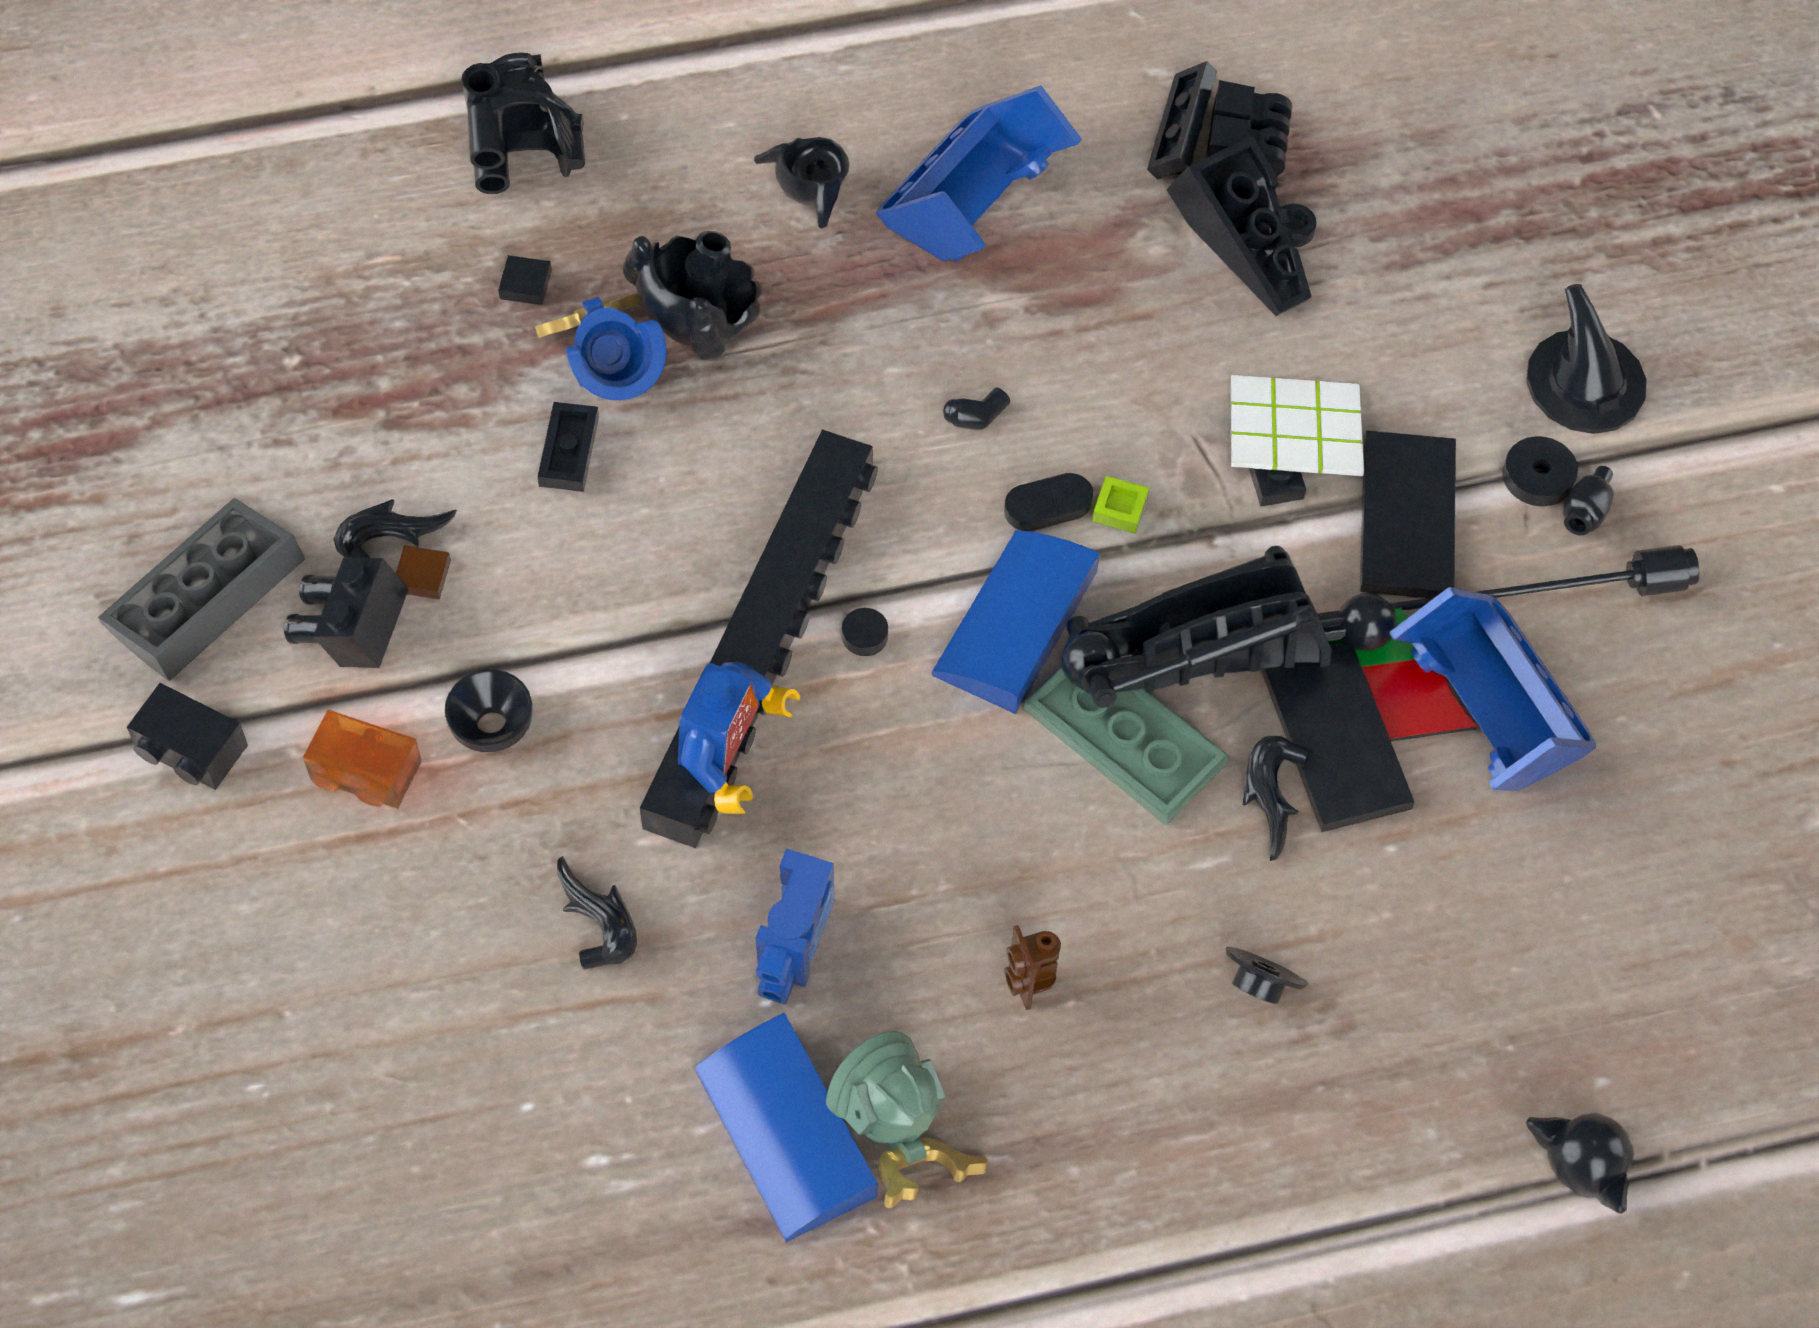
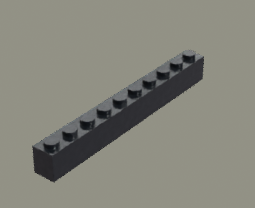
[640,429,878,848]

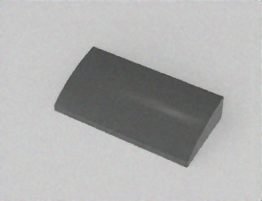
[98,498,305,681]

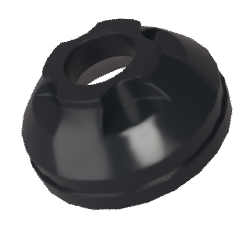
[445,669,533,752]

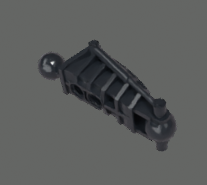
[1061,545,1397,708]

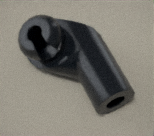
[943,388,1010,430]

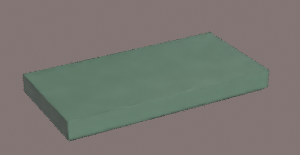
[1023,666,1230,825]

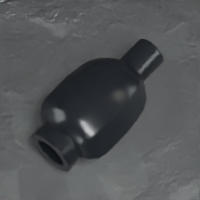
[1563,466,1614,535]

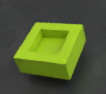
[1092,476,1150,534]

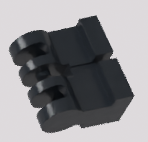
[1206,80,1293,176]

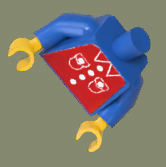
[678,662,800,814]

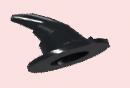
[1526,284,1647,434]

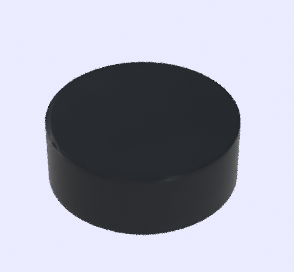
[1280,204,1317,247]
[842,608,888,656]

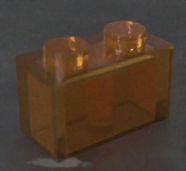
[303,710,422,809]

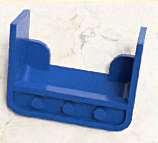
[876,85,1082,262]
[1389,587,1596,791]

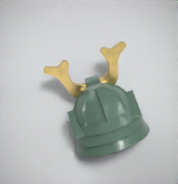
[826,1031,988,1208]

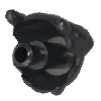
[623,231,762,360]

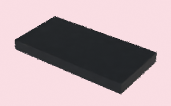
[1360,430,1456,598]
[1261,642,1414,832]

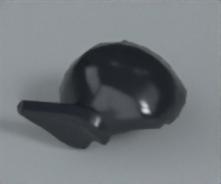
[754,137,850,229]
[1526,1113,1634,1214]

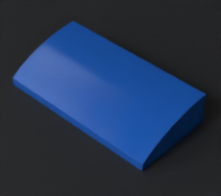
[932,530,1100,714]
[695,1012,878,1242]

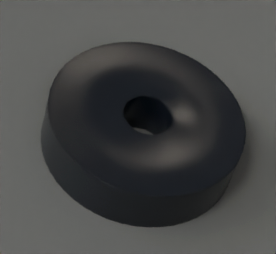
[1502,436,1578,507]

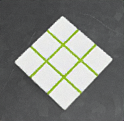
[1230,375,1364,476]

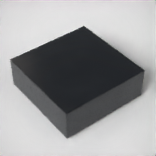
[498,255,552,305]

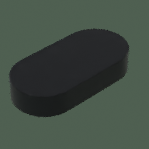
[1004,473,1093,531]

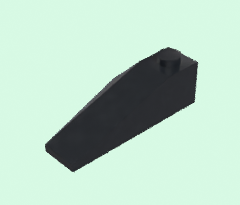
[1166,136,1312,316]

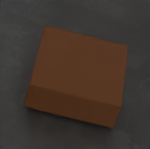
[396,545,451,600]

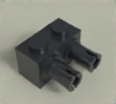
[284,558,409,668]

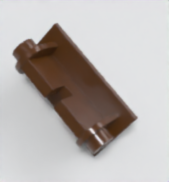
[1004,925,1061,1010]

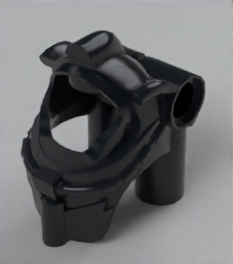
[461,52,585,194]

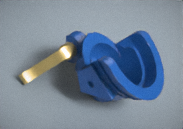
[535,293,666,401]

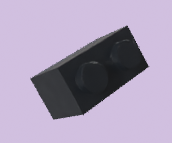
[127,683,248,790]

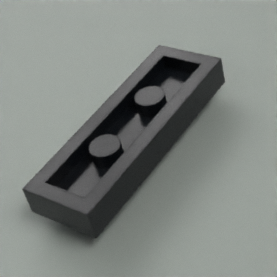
[1147,61,1217,180]

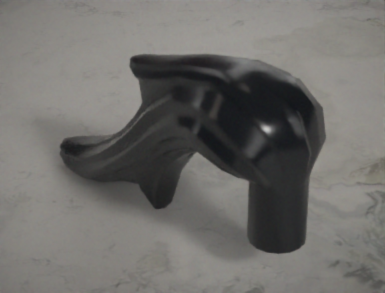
[333,499,457,558]
[1243,736,1313,861]
[557,856,637,970]

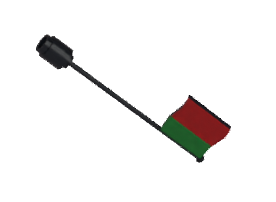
[1317,545,1700,741]

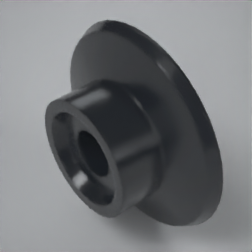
[1226,947,1308,1004]

